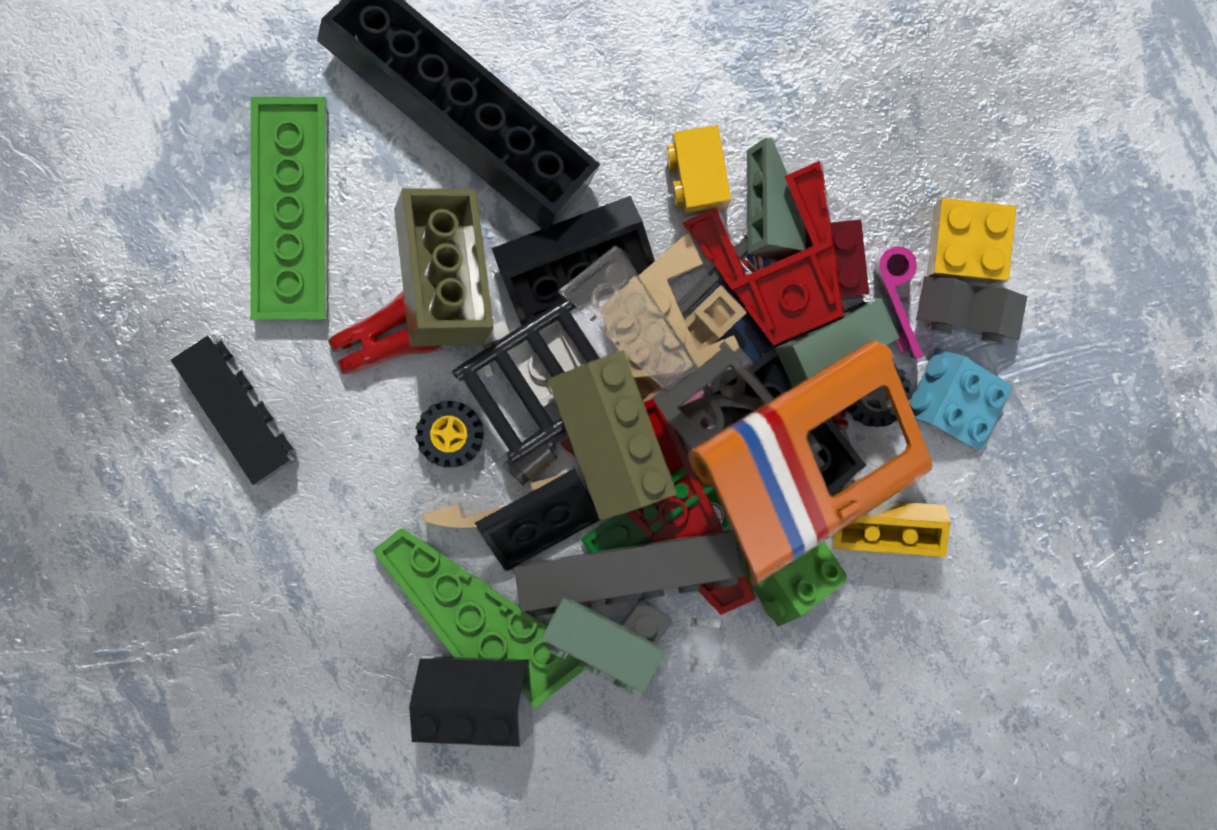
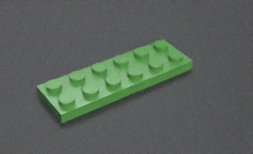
[250,97,327,320]

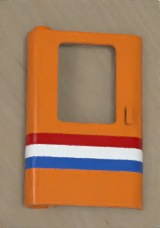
[688,340,932,586]

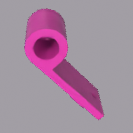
[874,246,923,359]

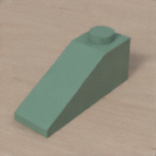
[747,138,808,260]

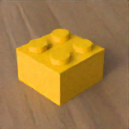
[665,125,732,217]
[927,198,1017,285]

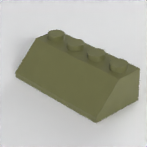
[547,350,677,521]

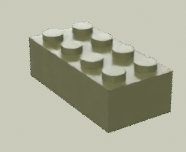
[394,188,494,346]

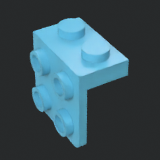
[909,348,1011,450]

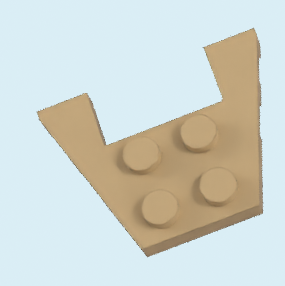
[600,233,739,379]

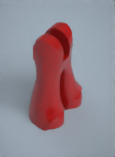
[328,291,443,375]

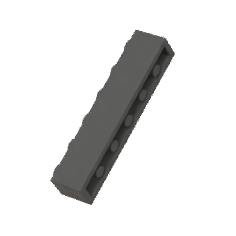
[513,529,747,616]

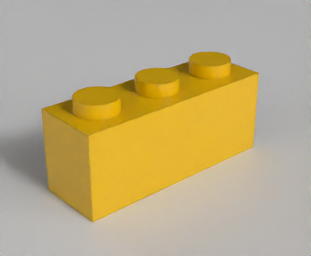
[831,501,951,557]

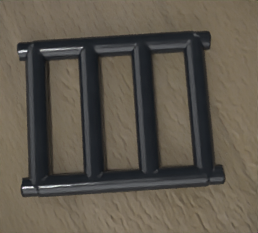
[452,298,600,464]

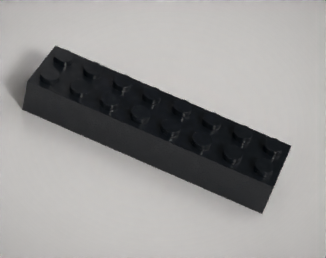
[317,0,600,232]

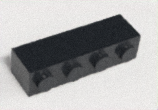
[171,335,296,485]

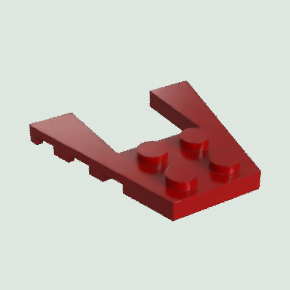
[682,161,845,345]

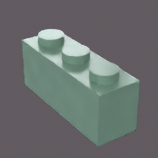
[775,298,899,388]
[541,595,666,694]

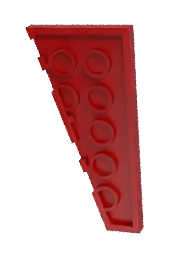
[560,398,756,615]

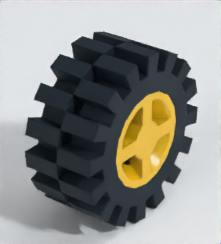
[415,400,484,468]

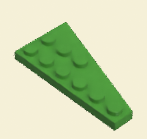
[372,527,584,710]

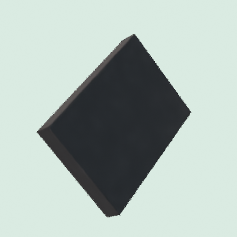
[475,468,599,572]

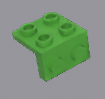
[745,541,847,627]

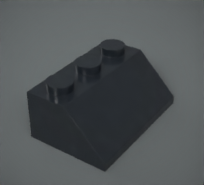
[409,656,533,747]

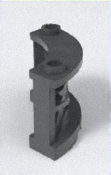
[653,341,825,469]

